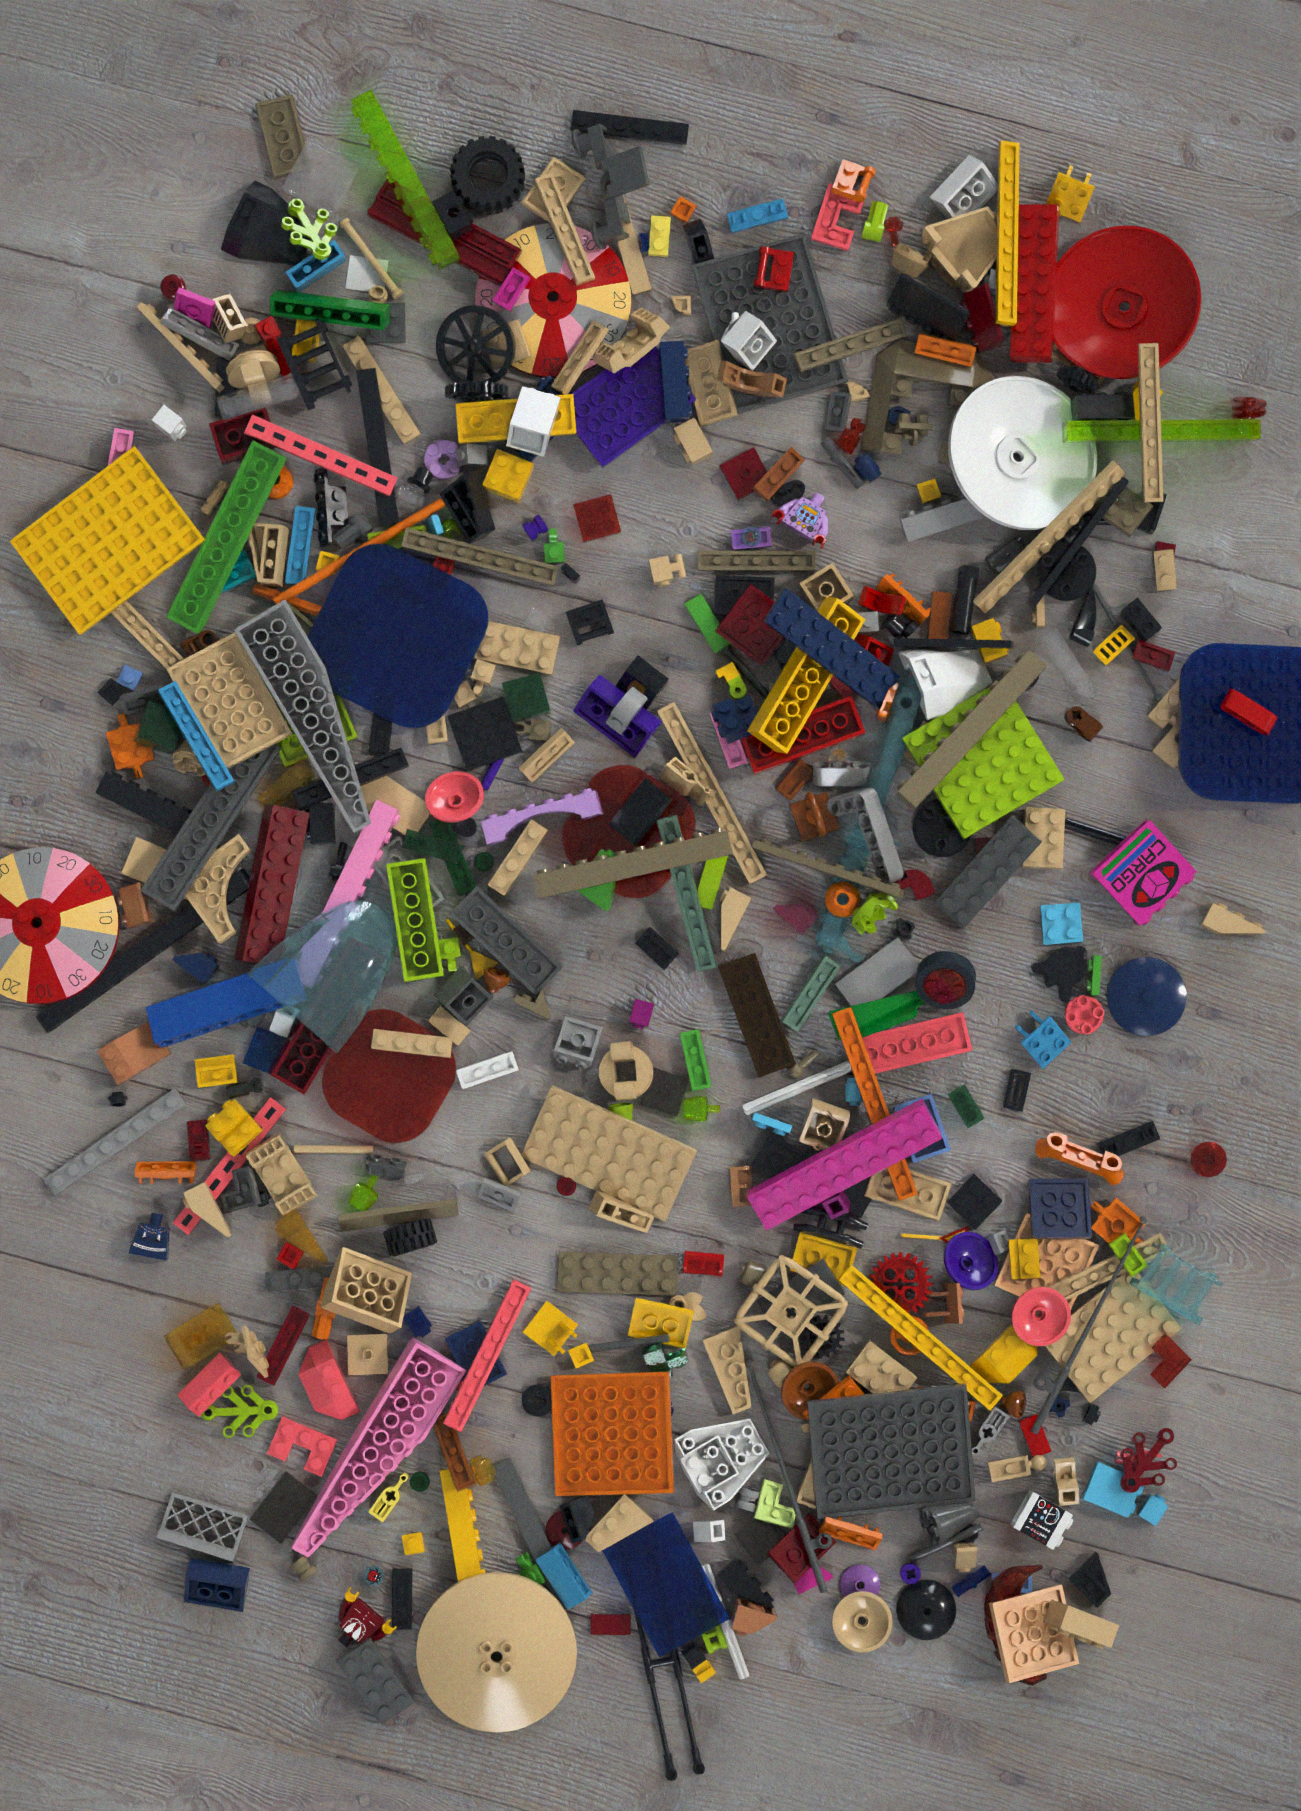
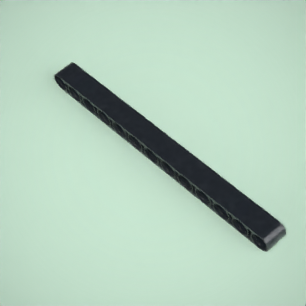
[36,868,250,1033]

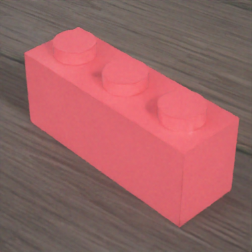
[177,1353,242,1417]

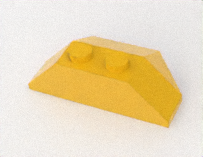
[969,1323,1038,1383]

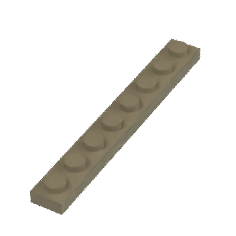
[401,527,558,586]
[752,839,904,899]

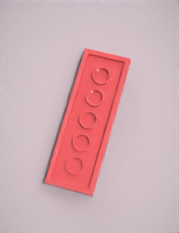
[862,1012,973,1074]

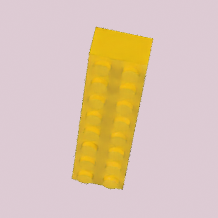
[747,597,866,754]

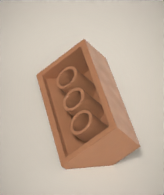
[730,1597,777,1636]

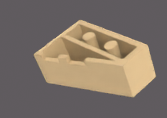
[249,523,289,587]
[586,1494,654,1552]

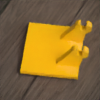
[1046,165,1095,223]
[523,1301,578,1356]

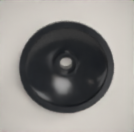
[896,1579,956,1640]

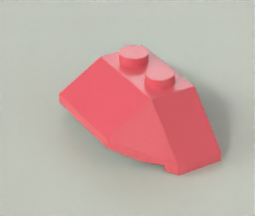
[298,1339,360,1420]

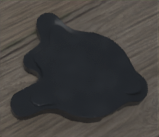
[1032,946,1087,1002]

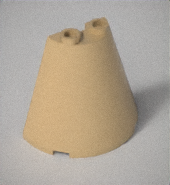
[922,206,997,292]

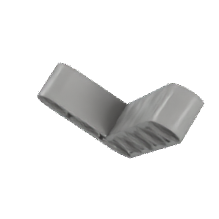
[827,788,903,884]

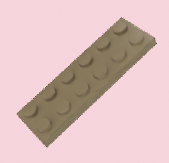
[558,1252,678,1296]

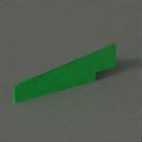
[828,991,925,1040]

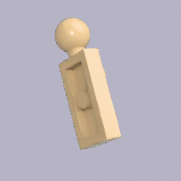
[988,1455,1047,1482]

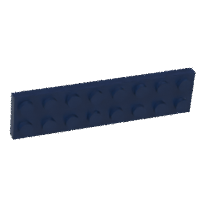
[763,588,900,709]

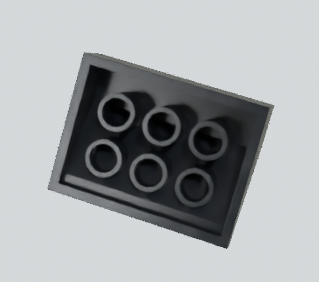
[886,273,970,342]

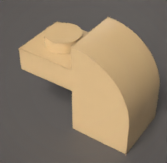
[1054,1457,1079,1506]

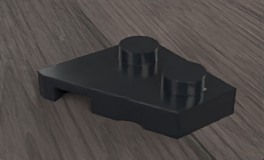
[1068,1551,1111,1608]

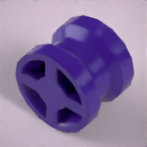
[900,1563,921,1584]

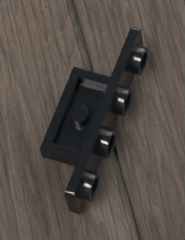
[314,467,348,547]

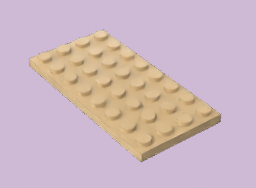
[521,1085,697,1221]

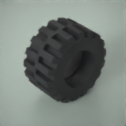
[383,1218,438,1257]

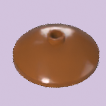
[781,1361,839,1420]

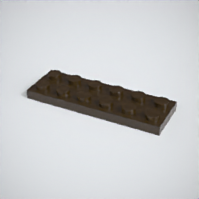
[718,953,796,1078]

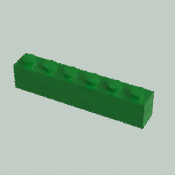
[270,290,390,330]

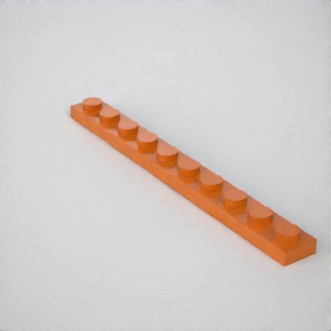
[832,1007,918,1201]

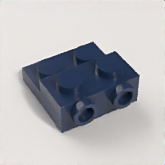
[711,695,758,744]

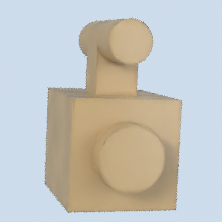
[649,554,686,587]
[471,659,496,697]

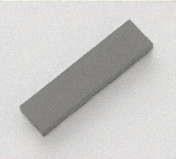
[161,307,239,361]

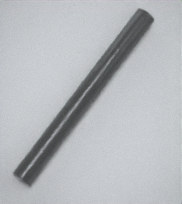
[590,1334,670,1352]
[908,1523,983,1563]

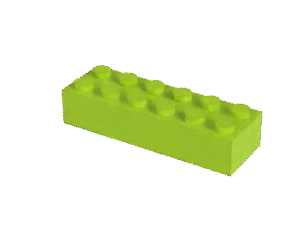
[386,858,444,982]

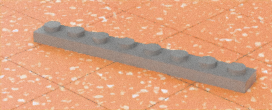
[44,1088,187,1195]

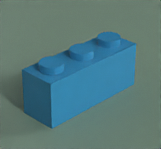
[285,240,347,292]

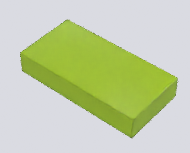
[1108,1233,1148,1277]

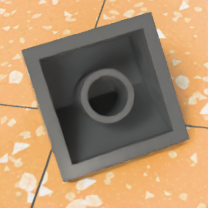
[434,967,493,1026]

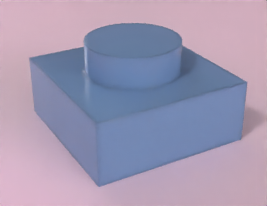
[116,665,143,691]

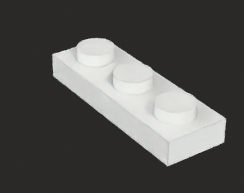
[456,1051,519,1089]

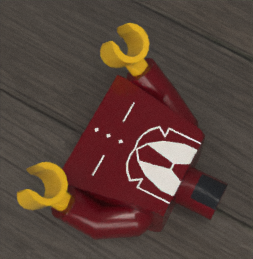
[338,1587,397,1647]

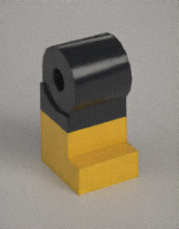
[681,1642,716,1683]

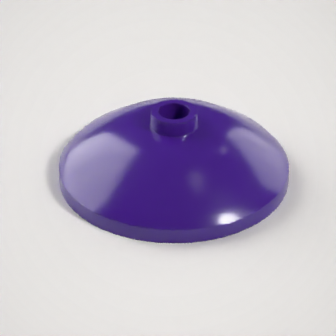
[944,1232,998,1290]

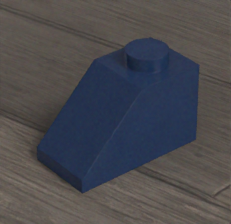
[172,952,219,984]

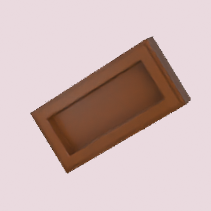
[775,759,813,801]

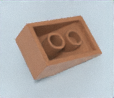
[97,1021,171,1085]

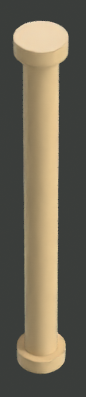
[339,218,403,299]

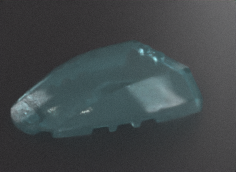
[247,901,397,1054]

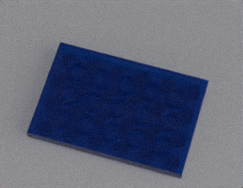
[602,1511,730,1657]

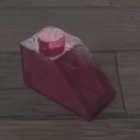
[773,904,818,935]

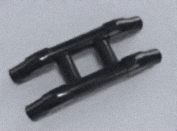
[793,1206,868,1249]

